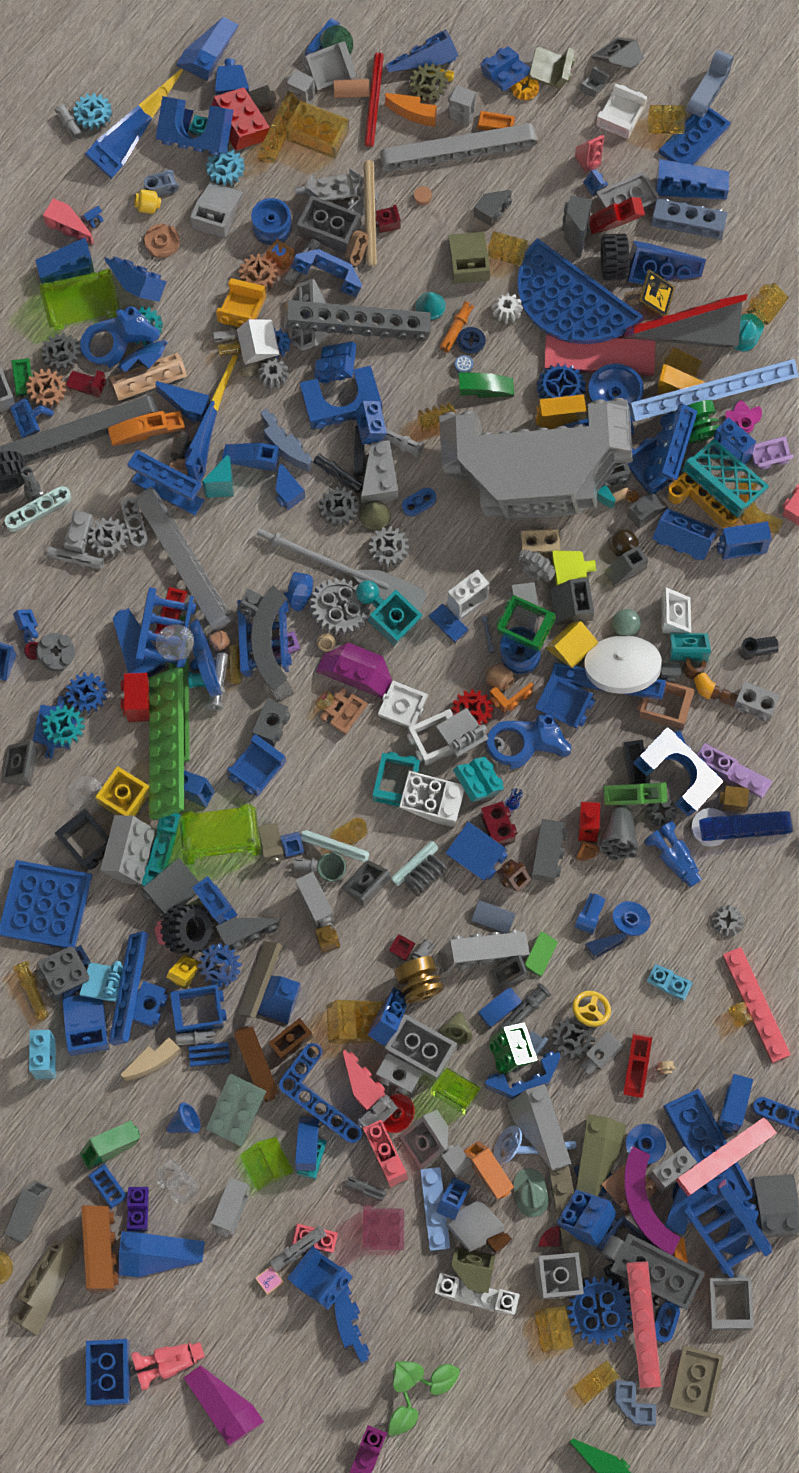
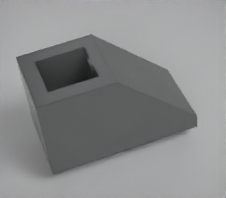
[474,190,512,227]
[605,546,648,587]

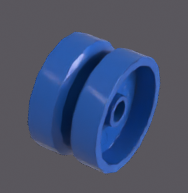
[251,198,292,245]

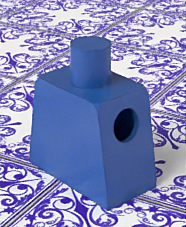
[215,58,249,96]
[184,770,215,808]

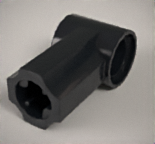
[739,636,779,660]

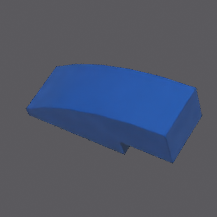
[295,1117,320,1171]

